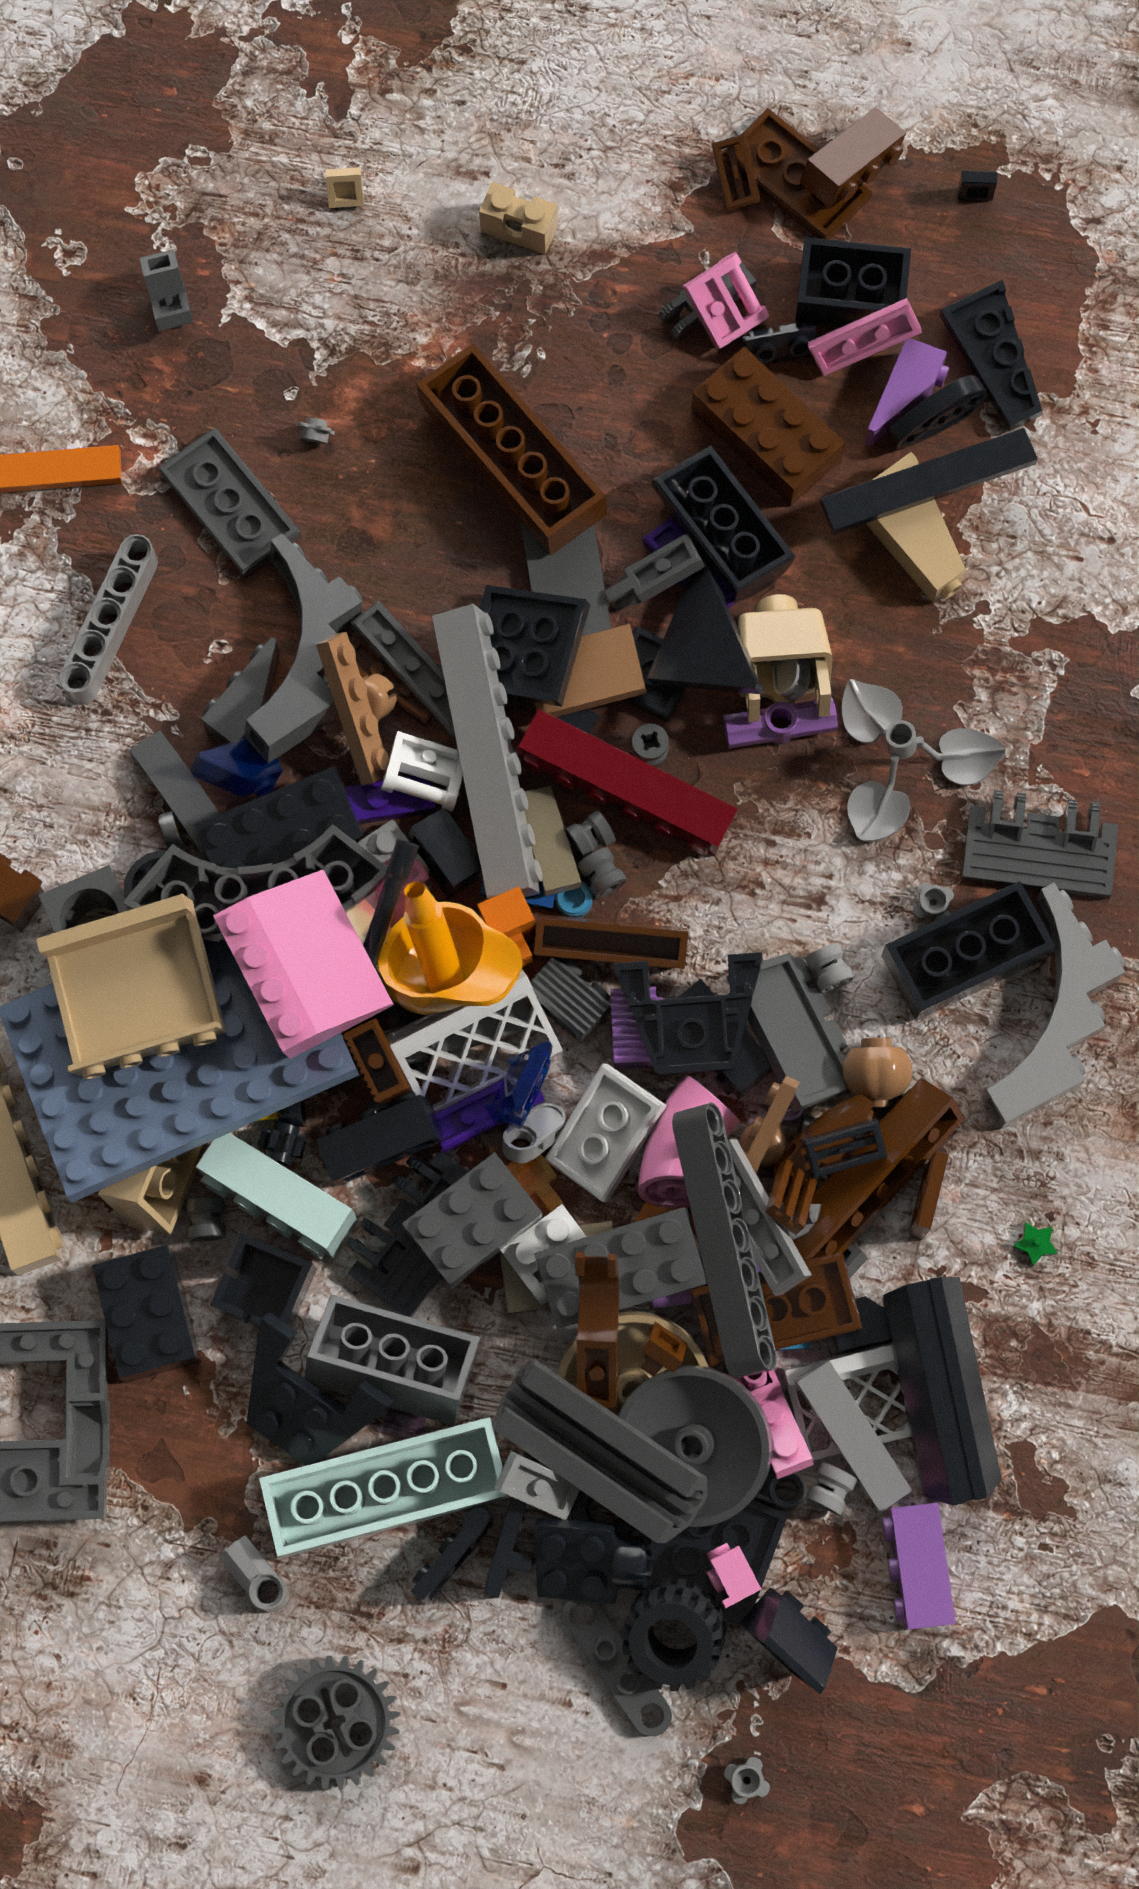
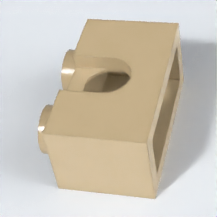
[479,182,558,255]

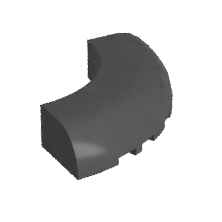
[123,824,388,943]

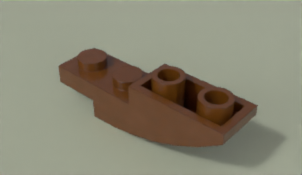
[769,1093,874,1202]

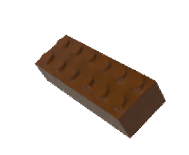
[416,343,607,556]

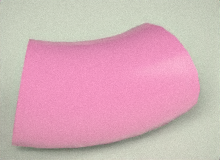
[637,1074,740,1208]

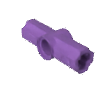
[723,698,838,749]

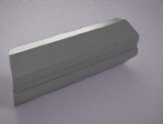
[493,1358,708,1543]

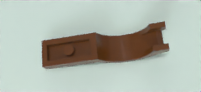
[575,1252,620,1408]

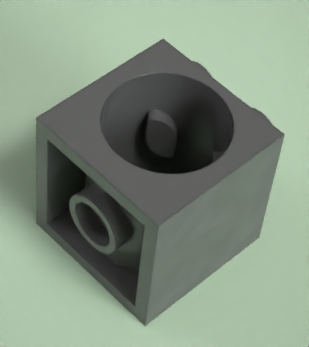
[39,865,131,933]

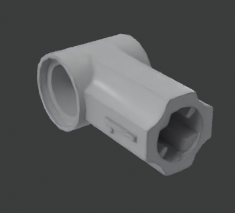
[219,1535,290,1612]

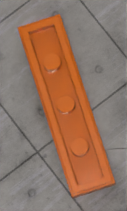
[0,445,122,493]

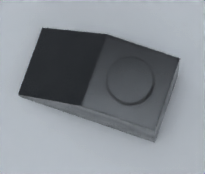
[832,1294,891,1355]

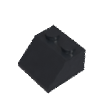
[739,1587,838,1694]

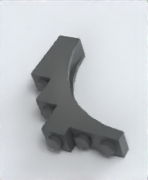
[245,533,362,764]

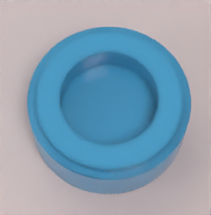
[555,881,593,918]

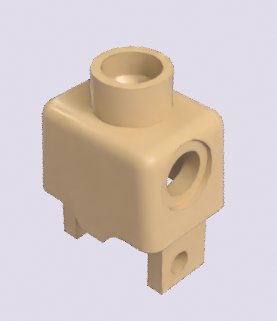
[738,594,832,722]

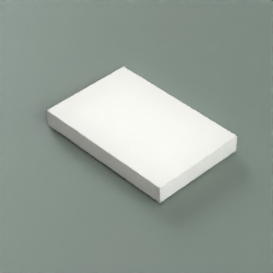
[544,1063,667,1202]

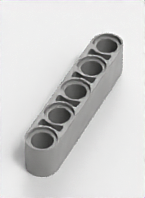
[59,534,158,705]

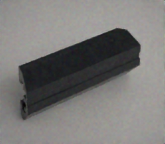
[882,1277,1002,1506]

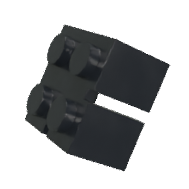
[210,1233,317,1329]

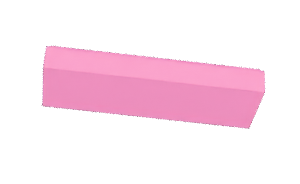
[808,298,922,376]

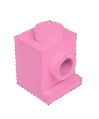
[706,1543,761,1609]

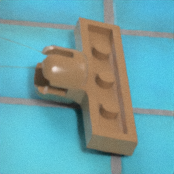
[316,632,397,786]
[739,1076,801,1173]

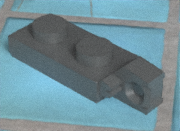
[605,534,705,612]

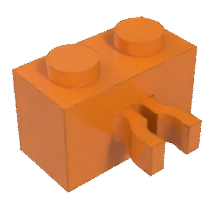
[477,886,536,967]

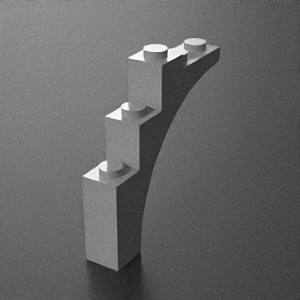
[982,882,1125,1129]

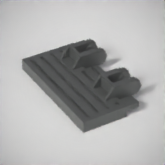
[961,789,1118,899]

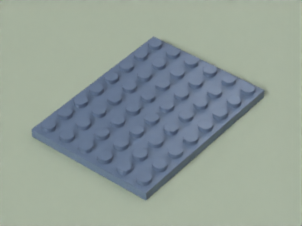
[0,940,359,1203]

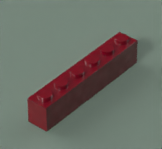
[517,709,738,856]

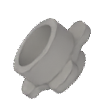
[296,417,335,444]
[913,883,954,920]
[724,1757,770,1804]

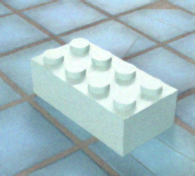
[196,1133,358,1259]

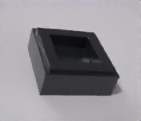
[958,171,997,201]

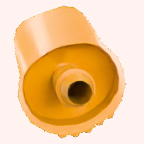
[377,881,522,1015]

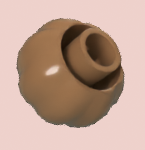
[842,1038,913,1107]

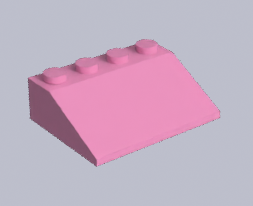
[213,870,394,1059]

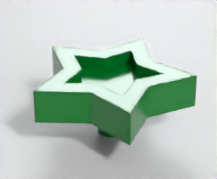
[1013,1222,1058,1267]

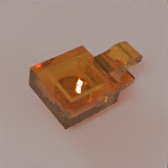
[506,1154,563,1214]

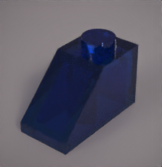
[190,738,283,797]

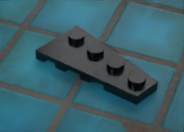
[939,279,1043,432]

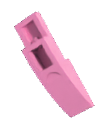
[730,1369,814,1479]

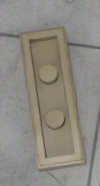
[524,785,581,896]

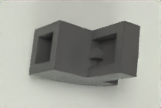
[140,249,193,331]

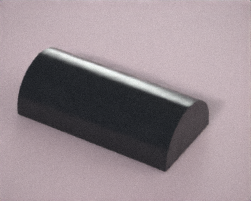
[651,446,796,600]

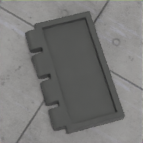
[726,952,850,1112]

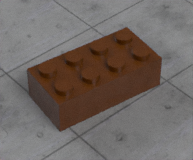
[691,347,845,506]

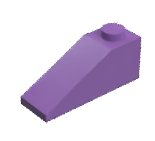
[865,338,949,446]

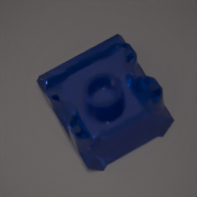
[485,1041,553,1130]

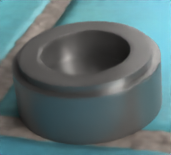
[158,811,183,849]

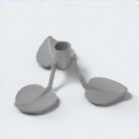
[842,679,1006,842]

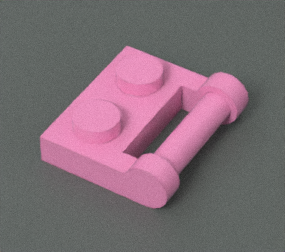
[682,252,770,349]

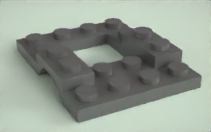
[0,1320,110,1522]

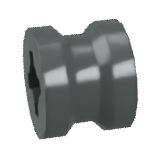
[632,724,669,767]

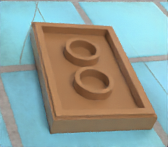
[535,624,647,717]

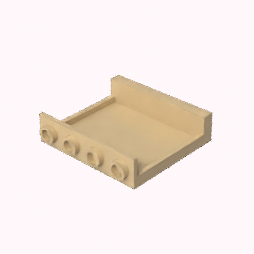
[36,894,226,1080]

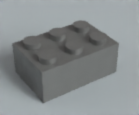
[402,1152,542,1291]

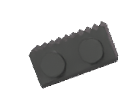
[526,957,611,1044]

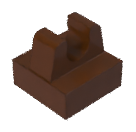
[641,1321,687,1377]

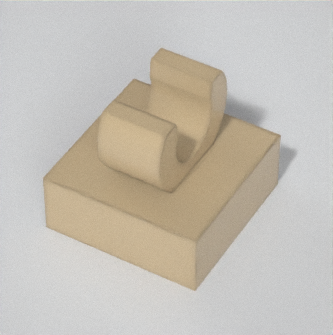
[326,167,364,208]

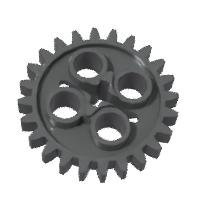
[270,1655,401,1790]

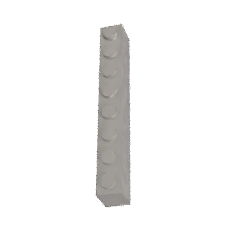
[432,604,543,899]

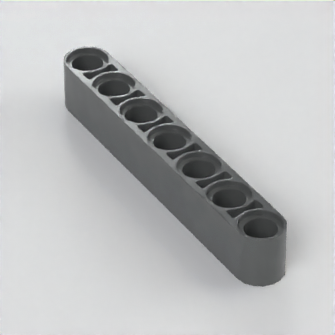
[672,1102,777,1378]

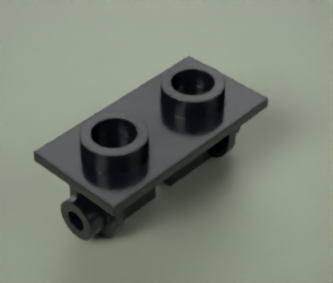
[741,320,816,365]

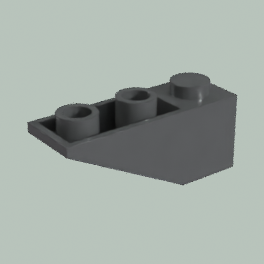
[201,637,280,756]

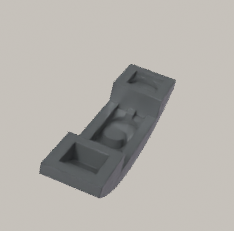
[129,730,219,863]

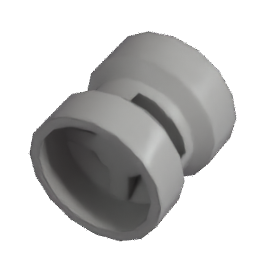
[805,943,855,993]
[806,1462,857,1516]

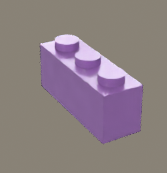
[882,1503,956,1630]

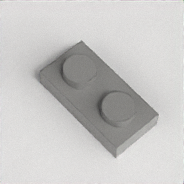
[494,1451,580,1520]

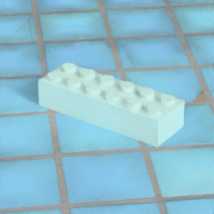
[259,1417,511,1558]

